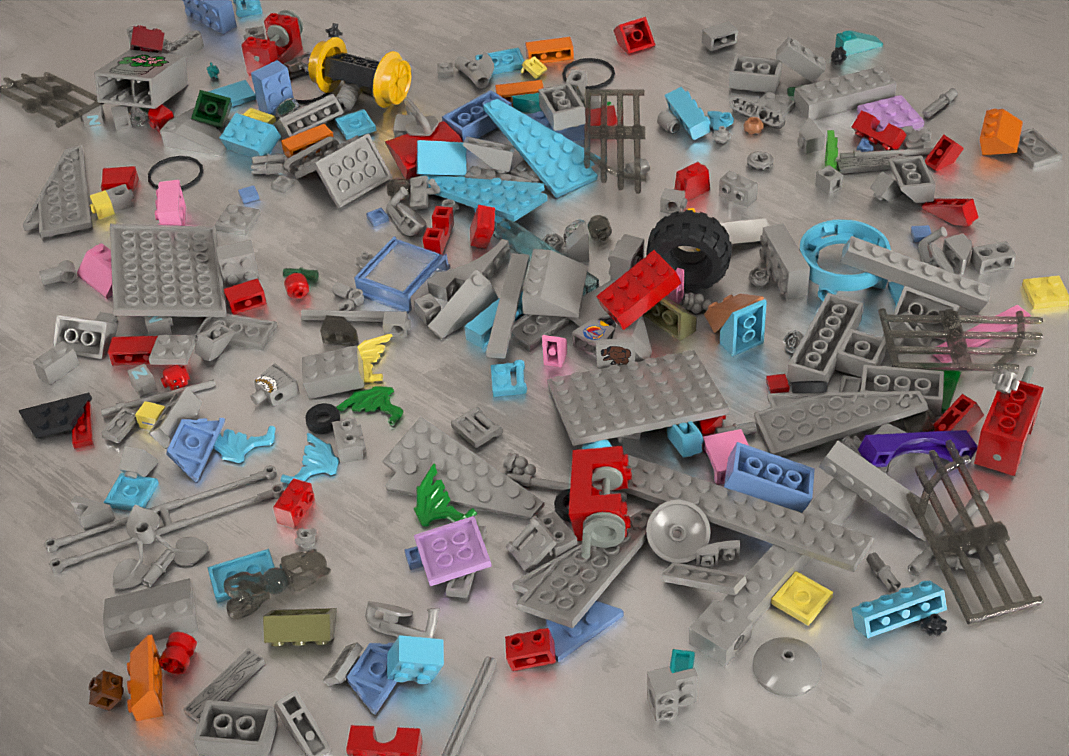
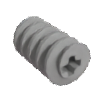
[336,83,361,114]

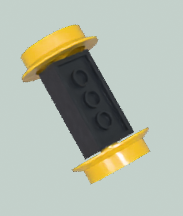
[308,37,411,108]

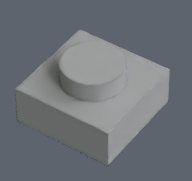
[437,62,453,77]

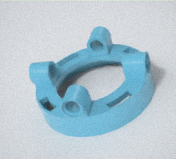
[800,220,891,301]

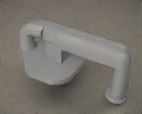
[404,97,439,136]
[386,187,427,236]
[918,227,954,273]
[365,601,440,638]

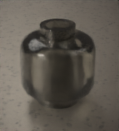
[387,179,411,200]
[587,215,612,242]

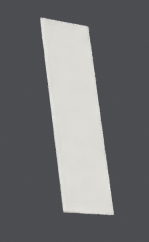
[683,218,770,249]

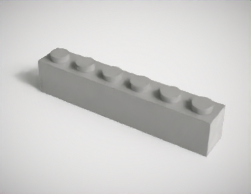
[819,441,944,541]

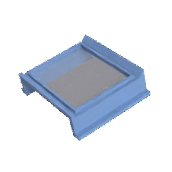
[354,236,451,314]

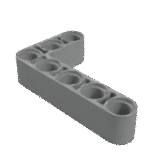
[127,26,204,58]

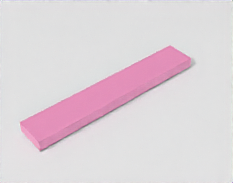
[931,305,1031,365]

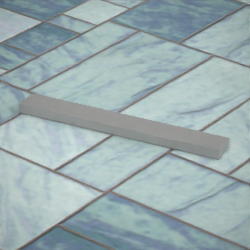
[486,254,530,359]

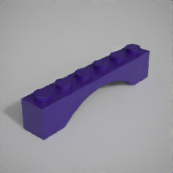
[858,430,978,467]

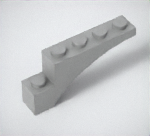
[427,239,510,302]

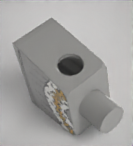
[250,363,300,406]

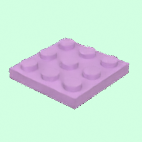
[857,95,924,132]
[414,516,492,586]

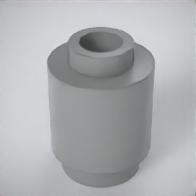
[657,111,681,133]
[624,158,650,179]

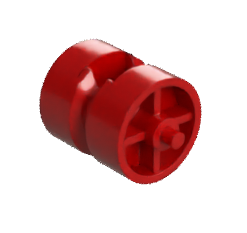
[159,632,197,675]

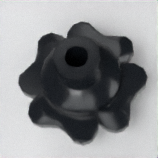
[325,23,343,38]
[831,47,847,65]
[920,613,947,636]

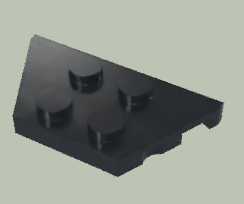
[19,392,92,438]

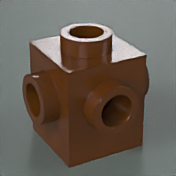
[89,670,124,711]

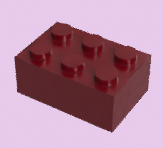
[130,25,165,53]

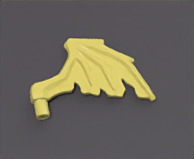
[358,334,392,383]

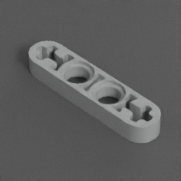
[729,96,785,129]
[284,136,339,174]

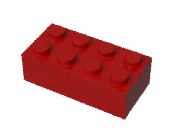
[596,250,682,330]

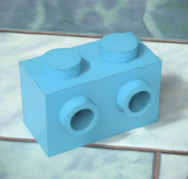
[667,421,704,458]

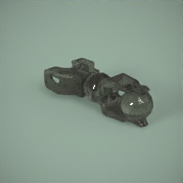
[224,549,331,619]

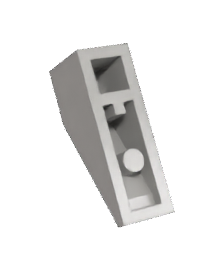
[274,690,332,756]

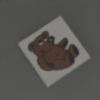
[596,337,635,369]

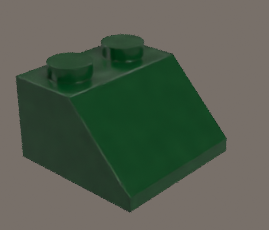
[191,90,232,128]

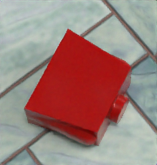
[674,162,711,201]
[101,166,139,192]
[470,204,495,249]

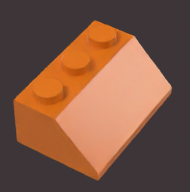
[980,109,1023,155]
[127,635,164,721]

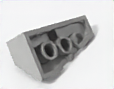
[427,270,499,339]

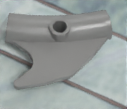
[454,52,494,89]

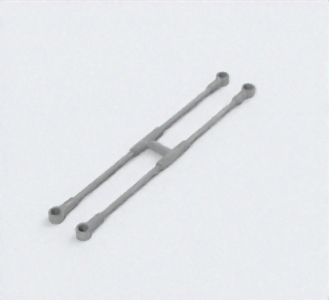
[44,465,284,573]

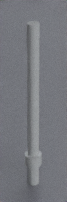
[840,148,933,159]
[101,379,216,416]
[507,473,627,501]

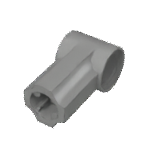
[39,260,77,286]

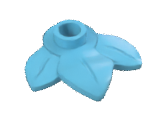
[707,111,734,131]

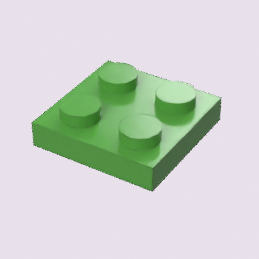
[825,130,838,169]

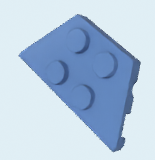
[166,418,225,483]
[546,601,624,662]
[346,643,397,715]

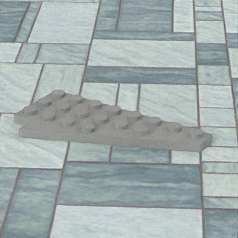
[23,146,92,238]
[754,391,928,457]
[382,417,545,520]
[512,509,652,628]

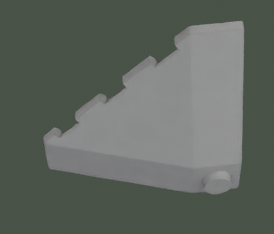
[160,108,226,156]

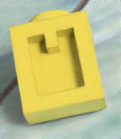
[521,56,548,79]

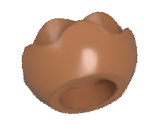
[743,117,764,135]

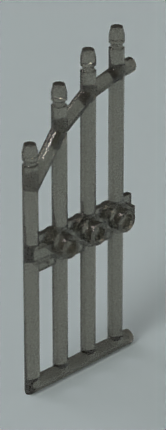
[0,72,105,128]
[584,89,646,194]
[878,308,1043,371]
[906,440,1043,625]

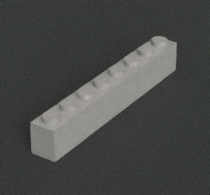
[840,236,991,313]

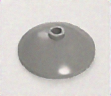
[646,500,711,564]
[753,637,822,697]

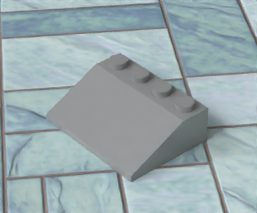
[522,249,588,317]
[103,578,198,652]

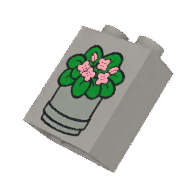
[94,50,188,109]

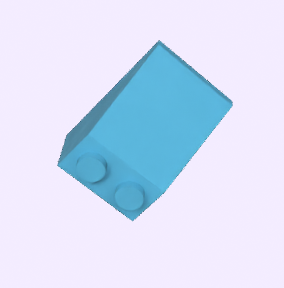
[720,299,767,357]

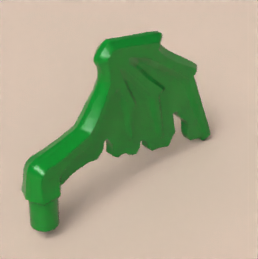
[336,386,404,426]
[414,463,478,527]

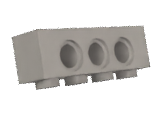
[278,98,344,139]

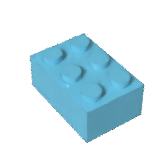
[219,113,281,157]

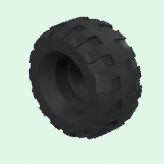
[646,210,732,292]

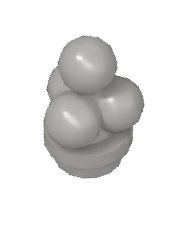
[682,292,712,314]
[503,453,536,476]

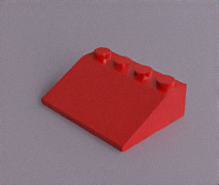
[385,121,463,181]

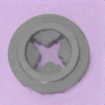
[747,151,774,171]

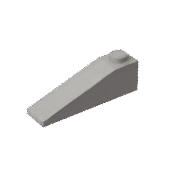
[613,315,652,362]

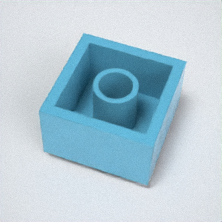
[387,635,444,684]

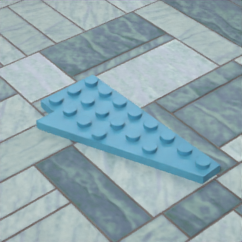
[483,99,601,198]
[420,175,548,222]

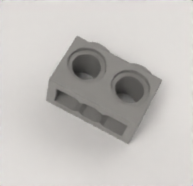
[970,241,1016,275]

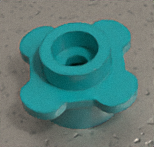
[207,62,220,79]

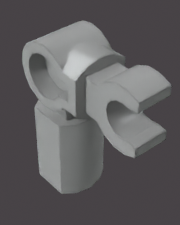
[332,282,365,311]

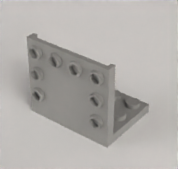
[294,133,393,208]

